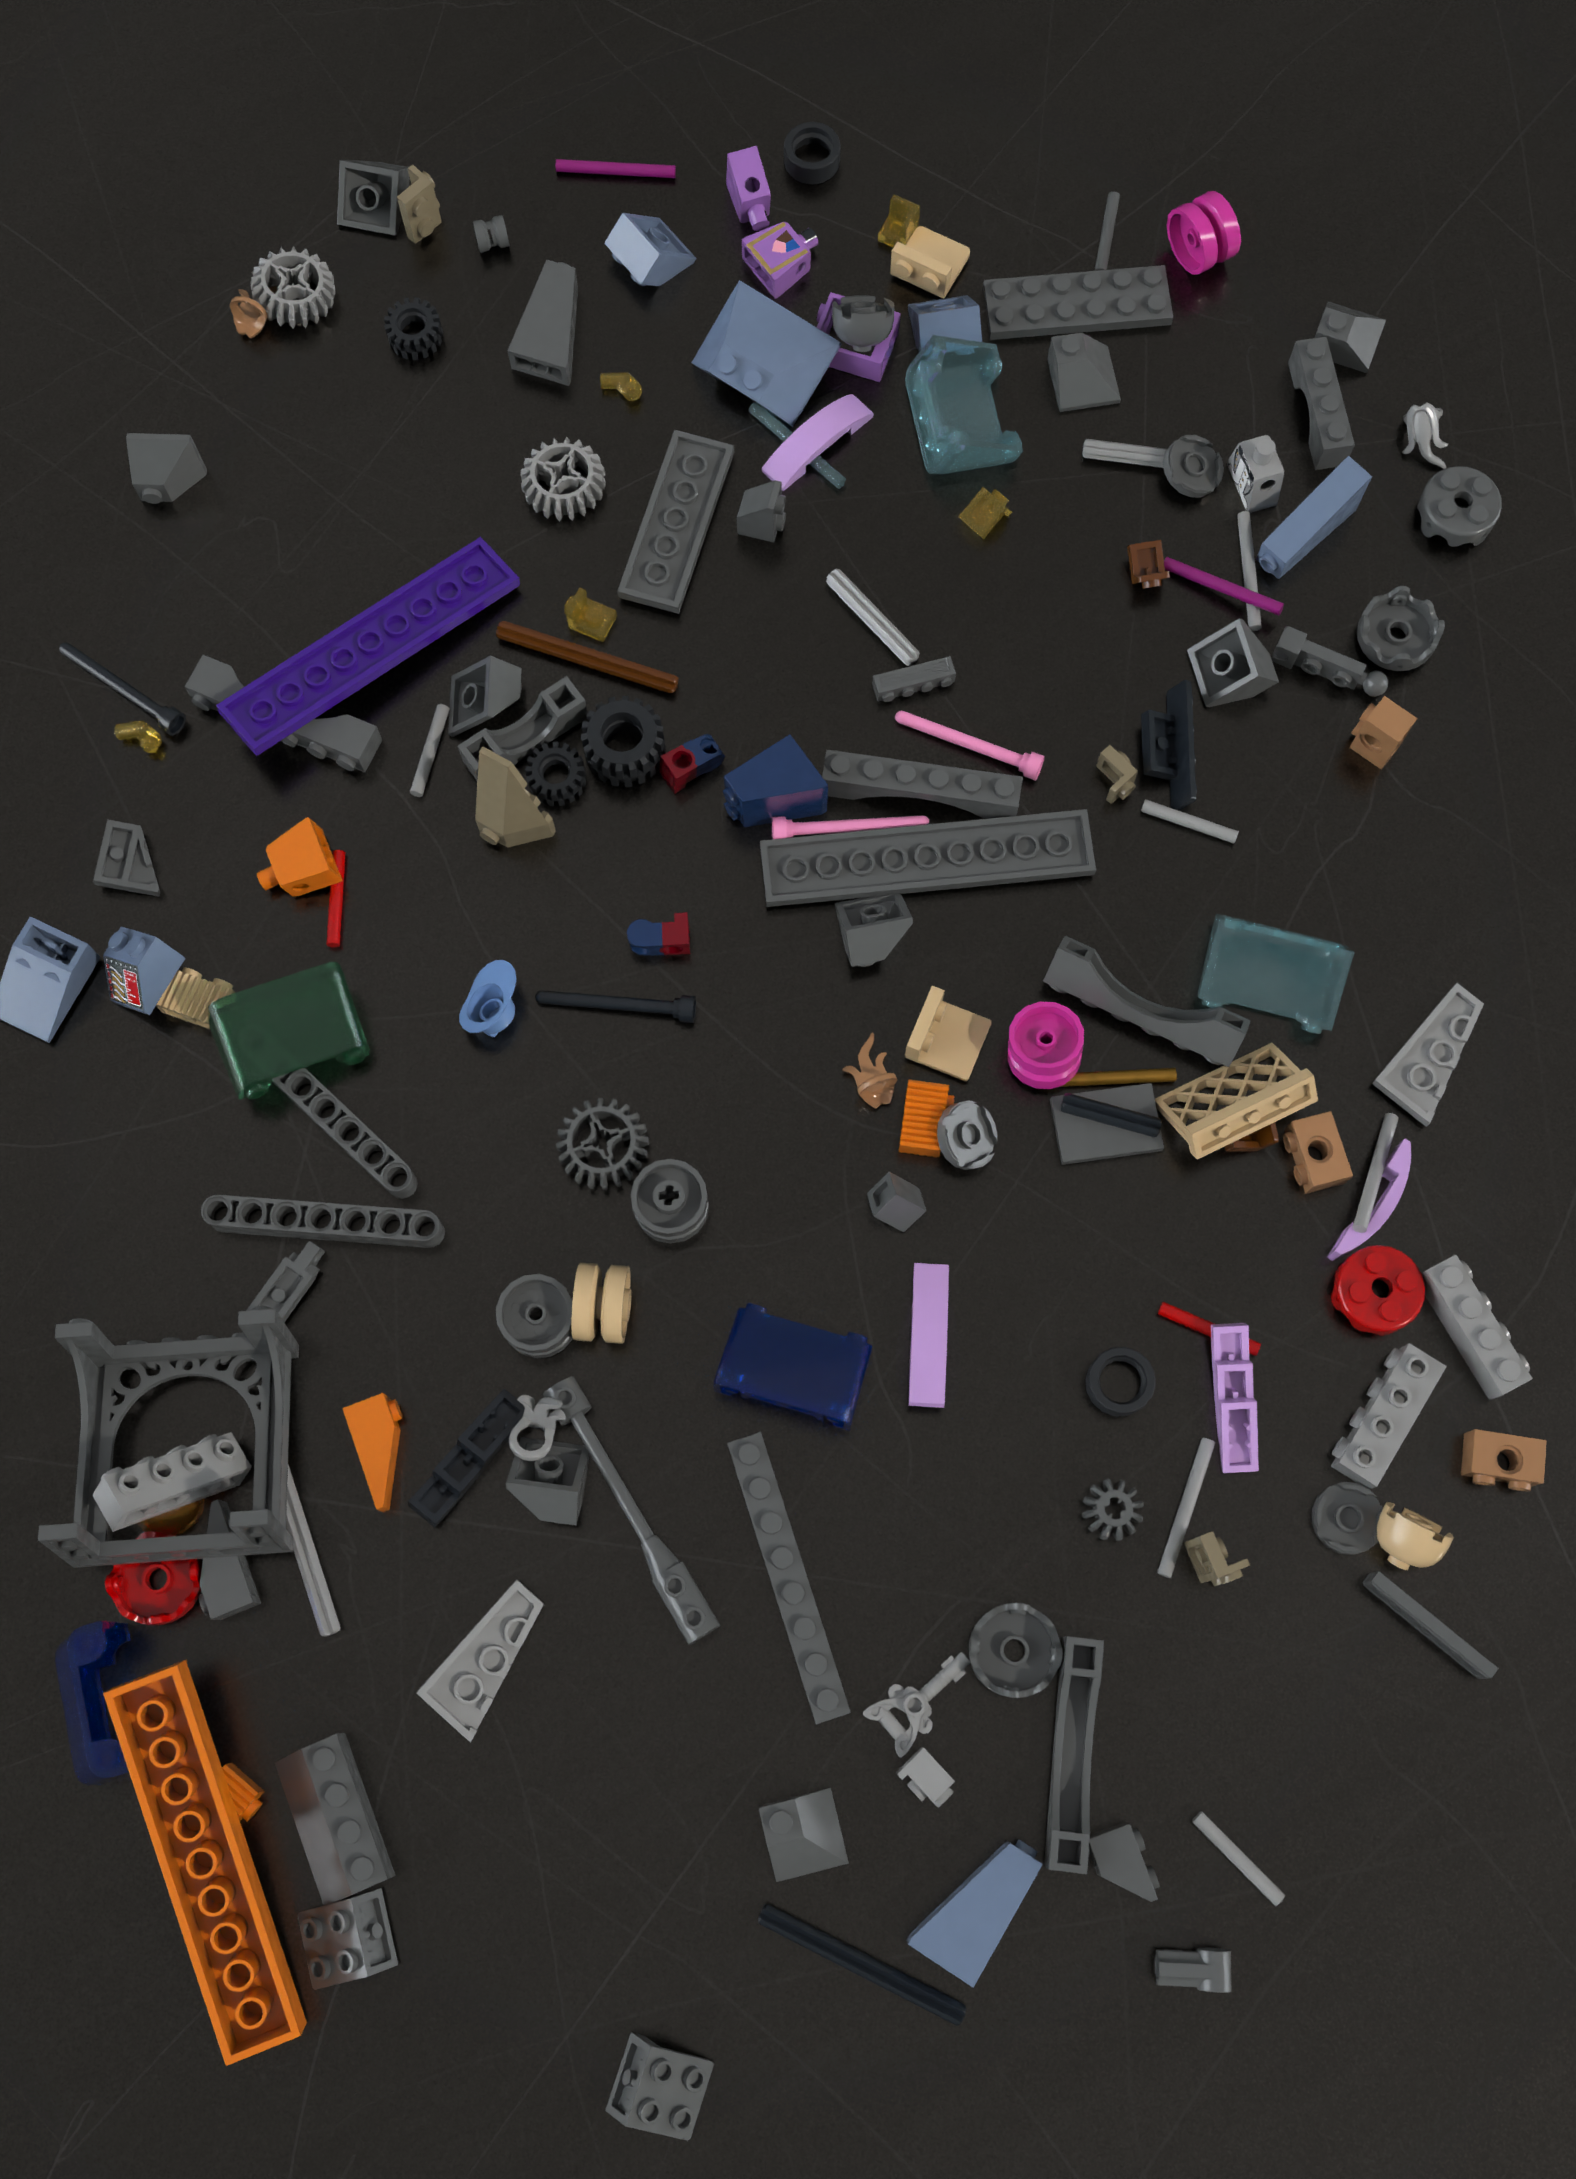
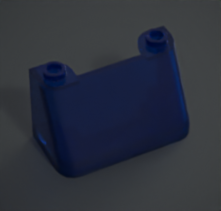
[713,1303,873,1431]
[55,1621,131,1785]

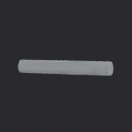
[410,704,450,797]
[1141,799,1239,844]
[1192,1811,1285,1906]

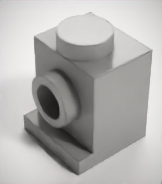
[896,1746,955,1808]

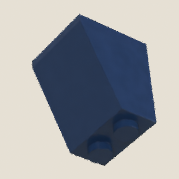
[723,734,828,827]

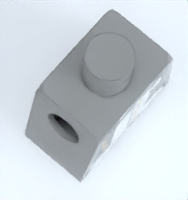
[1227,435,1284,513]

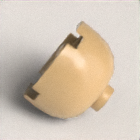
[1377,1502,1454,1570]

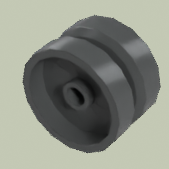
[631,1159,709,1244]
[496,1274,573,1358]

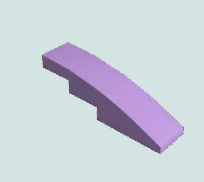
[908,1263,949,1408]
[1210,1323,1259,1473]

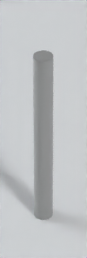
[1237,511,1262,631]
[1352,1113,1399,1233]
[1157,1438,1216,1578]

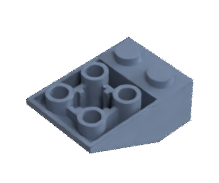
[0,916,101,1043]

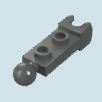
[1271,626,1388,697]

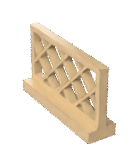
[1155,1043,1318,1159]

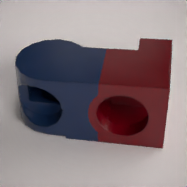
[659,734,725,794]
[627,912,690,956]

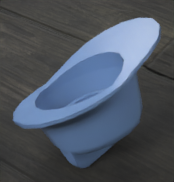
[459,960,516,1037]

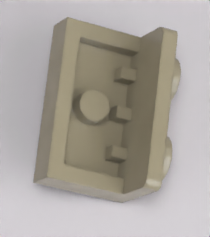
[397,165,442,244]

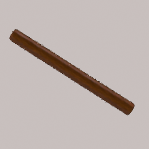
[496,621,679,693]

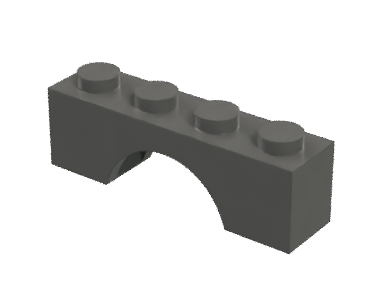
[1288,337,1355,470]
[458,676,588,781]

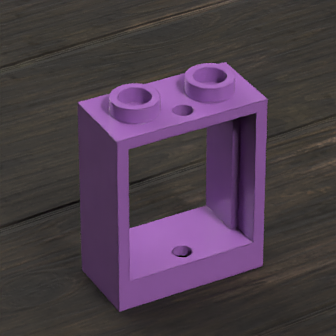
[817,292,901,382]

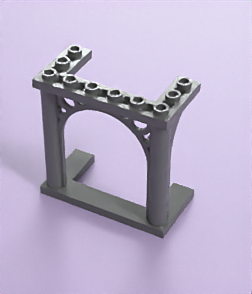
[38,1306,299,1568]

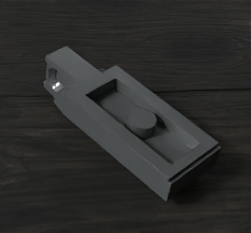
[246,1241,325,1322]

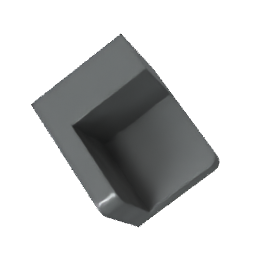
[867,1172,927,1232]

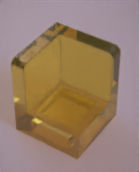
[878,195,920,248]

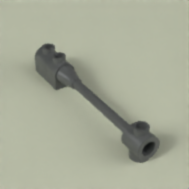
[543,1376,721,1645]

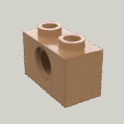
[1349,696,1418,770]
[1283,1111,1353,1194]
[1461,1429,1547,1491]

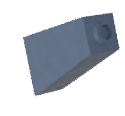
[1256,456,1372,579]
[906,1840,1043,1988]

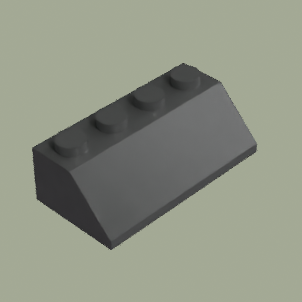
[275,1733,396,1905]

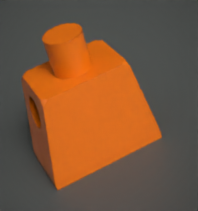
[257,817,343,897]

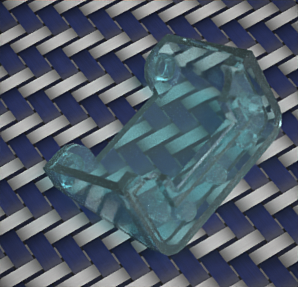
[905,335,1023,475]
[1197,914,1354,1034]

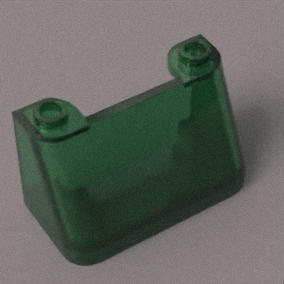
[208,962,369,1100]

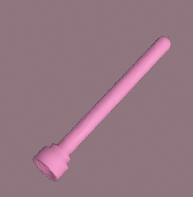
[895,711,1045,781]
[772,816,929,839]

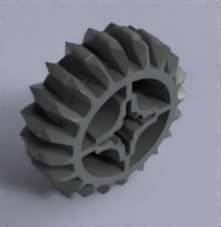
[556,1097,649,1190]

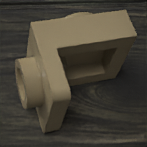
[1096,745,1138,804]

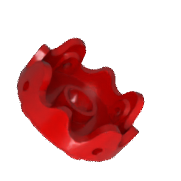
[1331,1245,1425,1336]
[105,1531,202,1625]

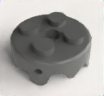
[1417,466,1502,547]
[1357,586,1445,671]
[969,1603,1063,1698]

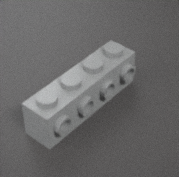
[1421,1255,1533,1401]
[1331,1343,1447,1489]
[93,1432,251,1532]

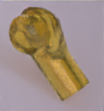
[600,372,642,401]
[115,720,162,753]

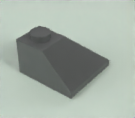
[337,160,409,235]
[1314,301,1386,373]
[1047,333,1121,412]
[126,433,207,504]
[1187,618,1279,707]
[448,655,522,737]
[835,893,913,967]
[506,1437,590,1525]
[759,1787,849,1882]

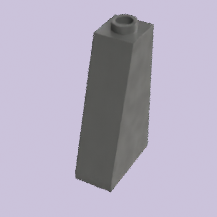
[508,260,578,386]

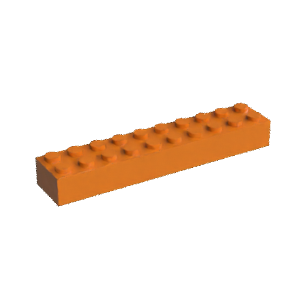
[103,1660,307,2066]

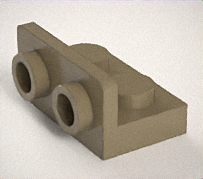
[1183,1531,1250,1587]

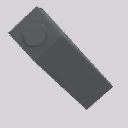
[199,1499,261,1620]

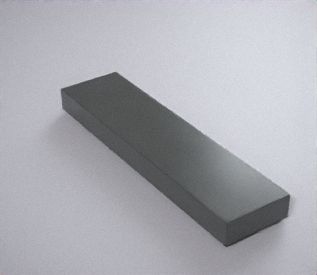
[1362,1571,1499,1679]

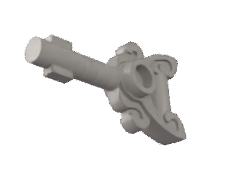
[863,1652,970,1758]

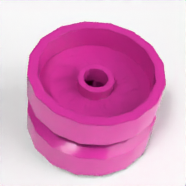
[1166,191,1241,275]
[1008,1002,1084,1089]

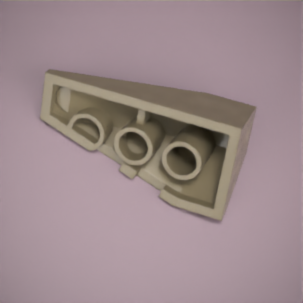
[475,747,556,848]

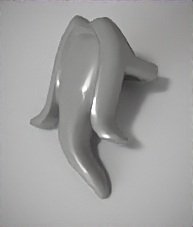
[1402,402,1448,469]
[509,1395,565,1461]

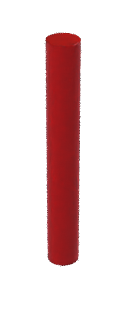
[326,850,346,947]
[1157,1302,1261,1356]

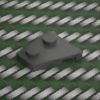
[93,819,160,897]

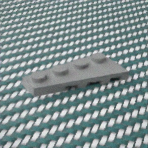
[1372,983,1484,1127]
[416,1579,544,1743]

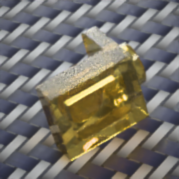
[959,487,1012,539]
[564,588,617,642]

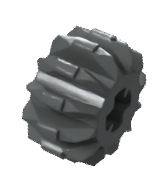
[1082,1479,1144,1541]

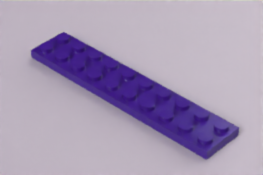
[216,537,520,756]

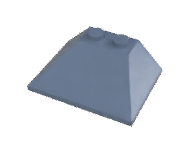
[691,280,842,427]

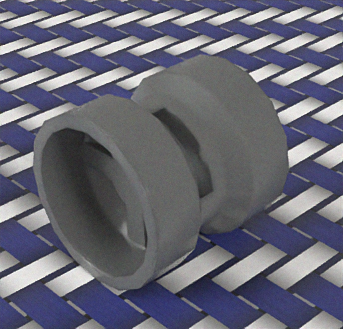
[473,215,510,253]

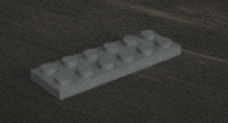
[983,265,1173,340]
[617,430,734,614]

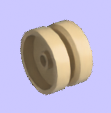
[571,1263,631,1344]

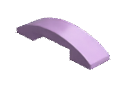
[762,394,874,491]
[1327,1139,1411,1261]

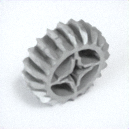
[250,246,336,329]
[520,437,606,522]

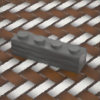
[872,656,956,702]

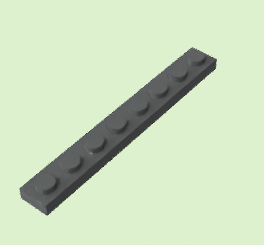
[727,1432,851,1724]

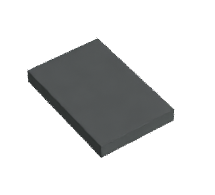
[1050,1083,1164,1165]

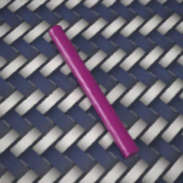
[555,159,676,178]
[1164,557,1284,616]

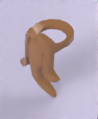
[229,286,277,338]
[842,1033,897,1109]

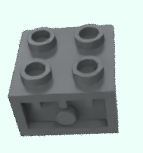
[297,1888,398,1990]
[605,2032,714,2141]

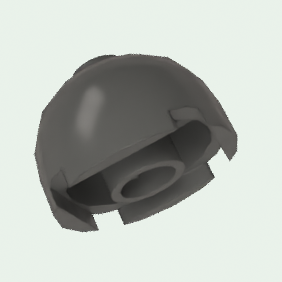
[832,295,894,352]

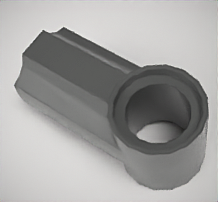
[1155,1948,1231,1993]

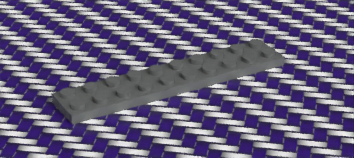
[760,809,1096,907]

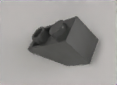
[737,480,786,542]
[1089,1822,1160,1902]

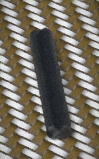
[1061,1093,1162,1137]

